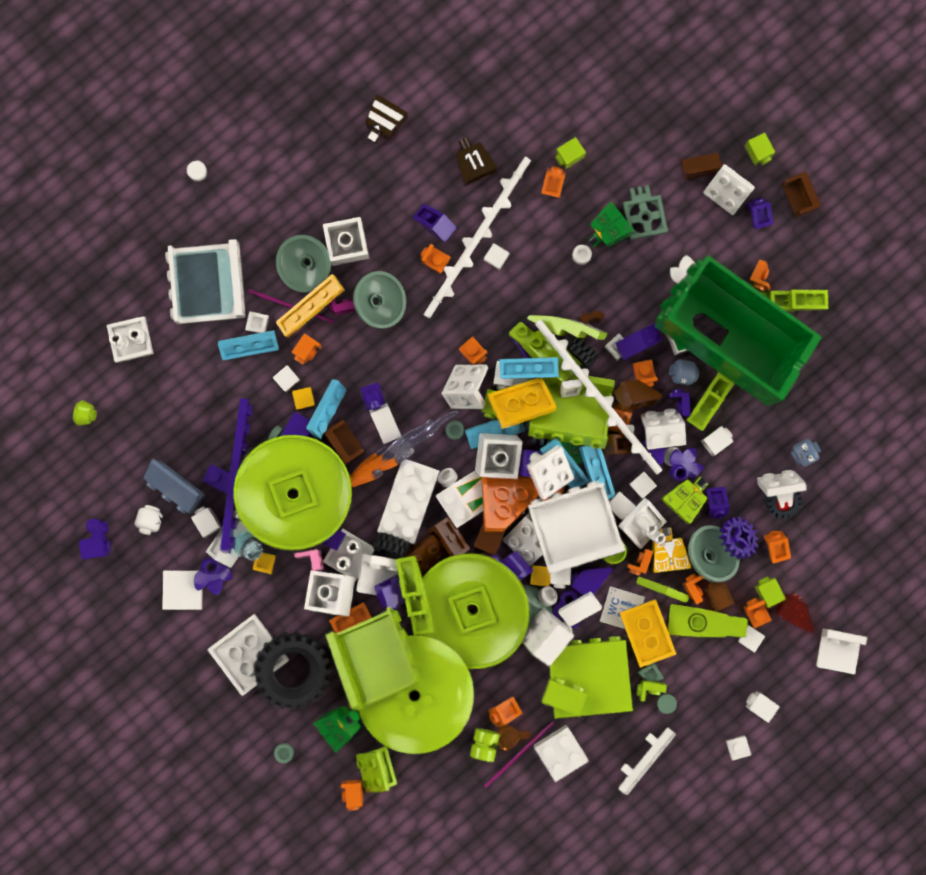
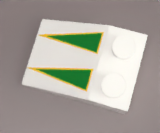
[436,471,483,528]

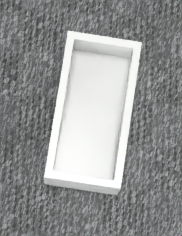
[377,458,440,544]

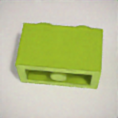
[541,677,587,716]

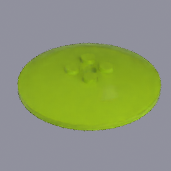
[234,435,352,550]
[421,553,530,669]
[359,635,474,754]

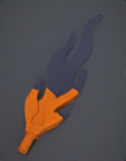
[349,411,459,488]

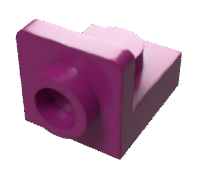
[329,298,356,316]

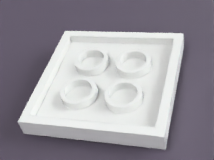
[207,614,289,696]

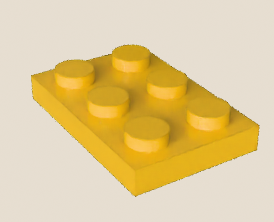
[488,378,557,429]
[619,599,676,668]

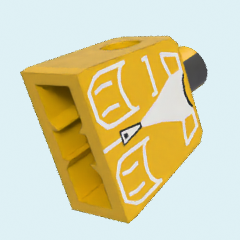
[651,527,691,573]

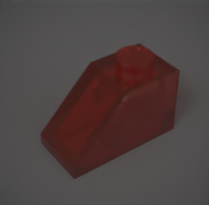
[774,593,815,634]

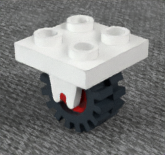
[757,470,806,519]

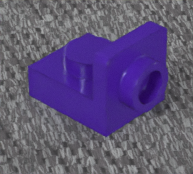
[747,198,773,229]
[668,389,690,417]
[705,487,730,519]

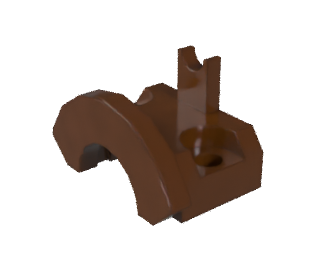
[577,311,605,340]

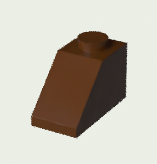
[614,380,662,412]
[601,434,638,456]

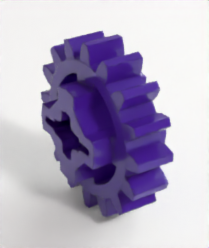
[719,517,759,559]

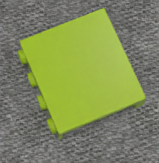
[528,373,615,449]
[326,607,422,710]
[549,636,633,718]

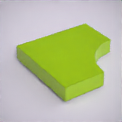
[636,576,690,603]

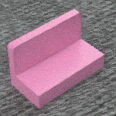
[294,550,325,571]

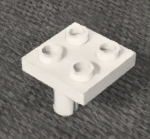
[703,164,755,215]
[107,316,154,363]
[527,445,574,500]
[619,498,667,549]
[323,529,375,581]

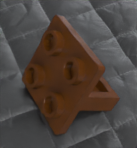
[406,532,450,579]

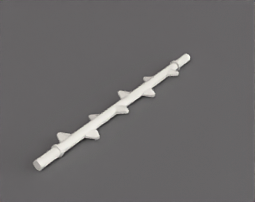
[423,157,531,319]
[535,319,662,475]

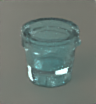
[234,532,263,560]

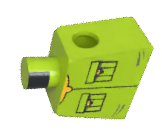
[661,477,708,524]

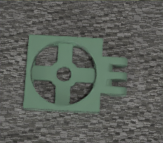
[623,185,668,240]

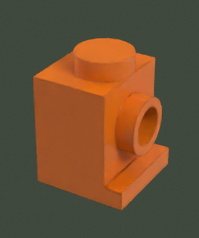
[292,333,322,365]
[341,780,364,811]

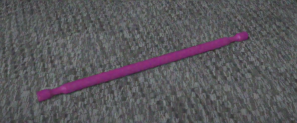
[248,289,334,323]
[484,722,554,788]

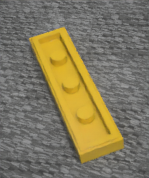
[276,274,345,338]

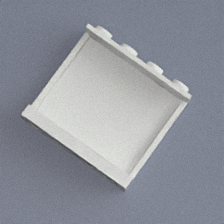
[528,481,625,574]

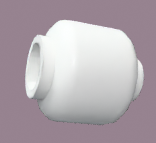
[135,505,163,535]

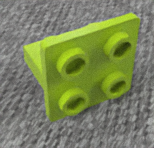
[356,746,397,792]

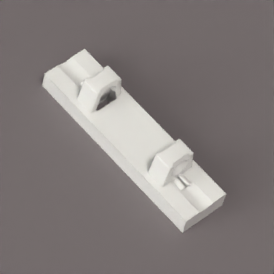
[618,727,676,795]

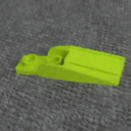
[509,322,582,383]
[668,604,748,638]

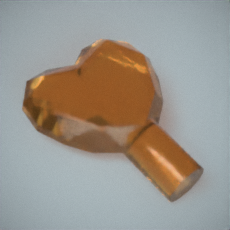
[498,725,530,750]

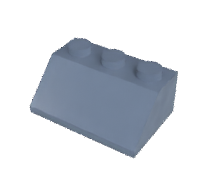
[143,459,207,514]

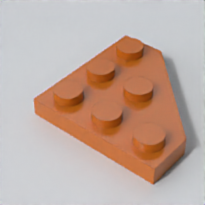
[481,476,539,532]

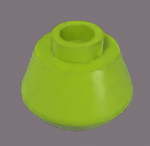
[73,400,97,426]

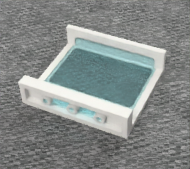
[165,239,246,324]

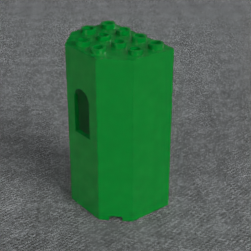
[655,255,822,407]

